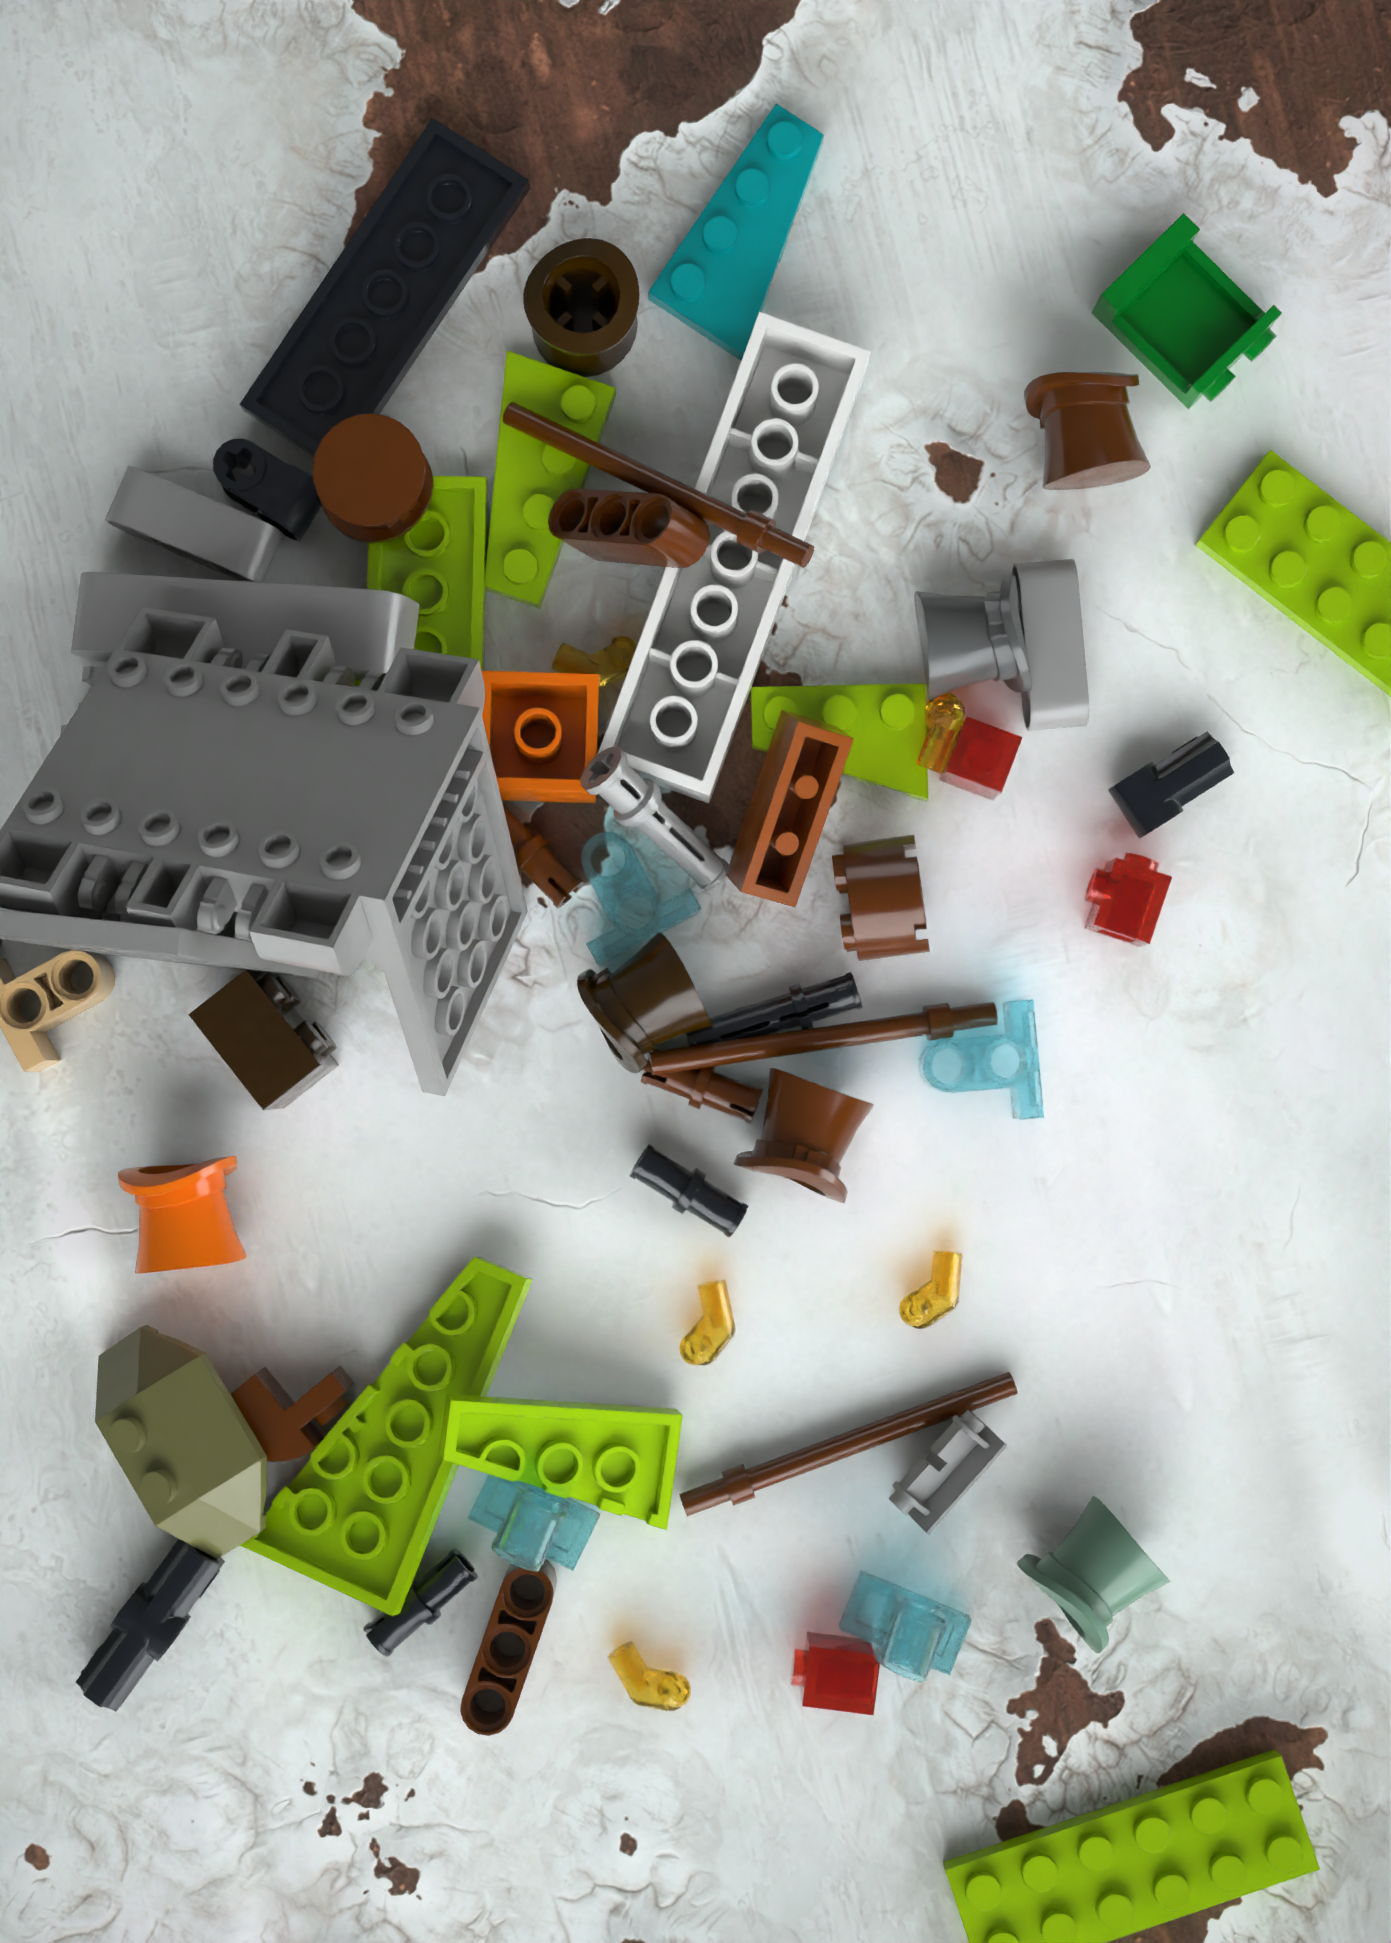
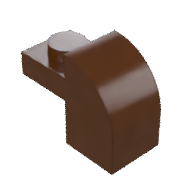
[231,1366,355,1462]

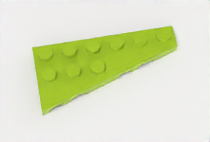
[240,1257,533,1616]

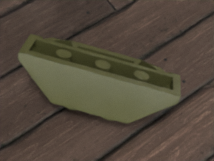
[95,1325,267,1559]

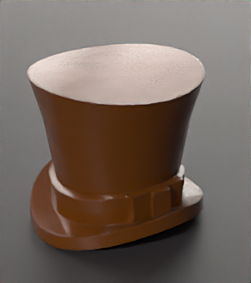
[1024,372,1151,490]
[312,413,434,544]
[733,1068,874,1203]

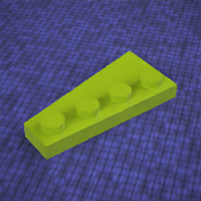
[485,351,616,609]
[439,1394,683,1530]

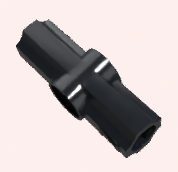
[76,1539,225,1712]

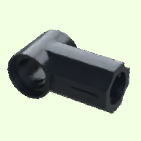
[1108,731,1234,839]

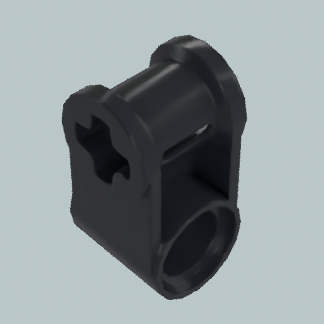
[213,439,322,542]

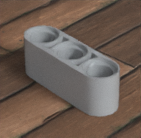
[105,466,283,582]
[1012,559,1089,731]

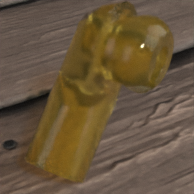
[552,636,637,688]
[607,1641,691,1711]

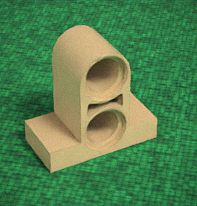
[0,950,116,1072]

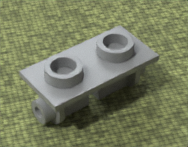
[889,1409,1008,1535]

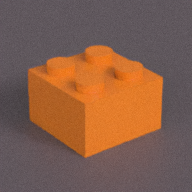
[481,670,599,803]

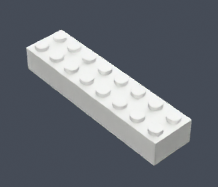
[597,312,871,804]

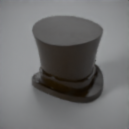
[523,238,640,377]
[577,932,713,1073]

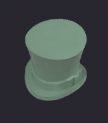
[1017,1496,1171,1654]

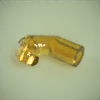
[916,692,966,774]
[899,1250,963,1329]
[679,1279,736,1366]

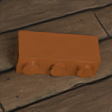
[726,710,854,908]

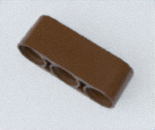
[548,489,710,568]
[460,1554,557,1736]

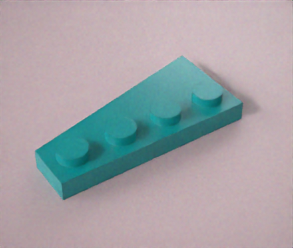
[648,103,824,361]

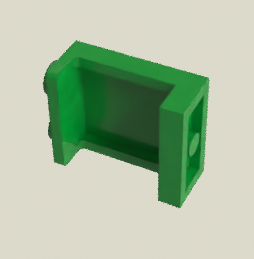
[1091,213,1282,409]

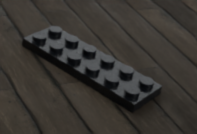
[239,118,530,457]

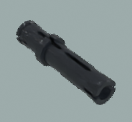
[686,972,863,1046]

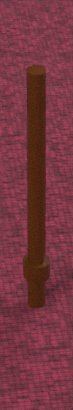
[503,402,814,568]
[648,1002,998,1075]
[679,1372,1018,1517]

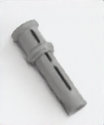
[580,747,729,891]

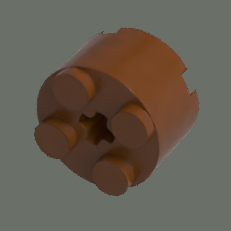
[832,834,930,961]

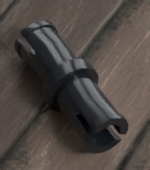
[629,1144,749,1238]
[363,1548,478,1657]

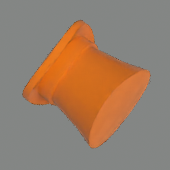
[118,1156,247,1274]

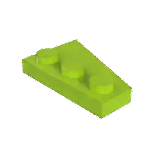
[751,683,928,801]

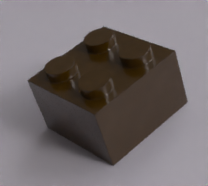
[188,969,339,1110]

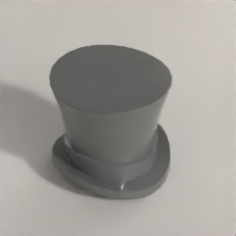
[914,575,1032,700]

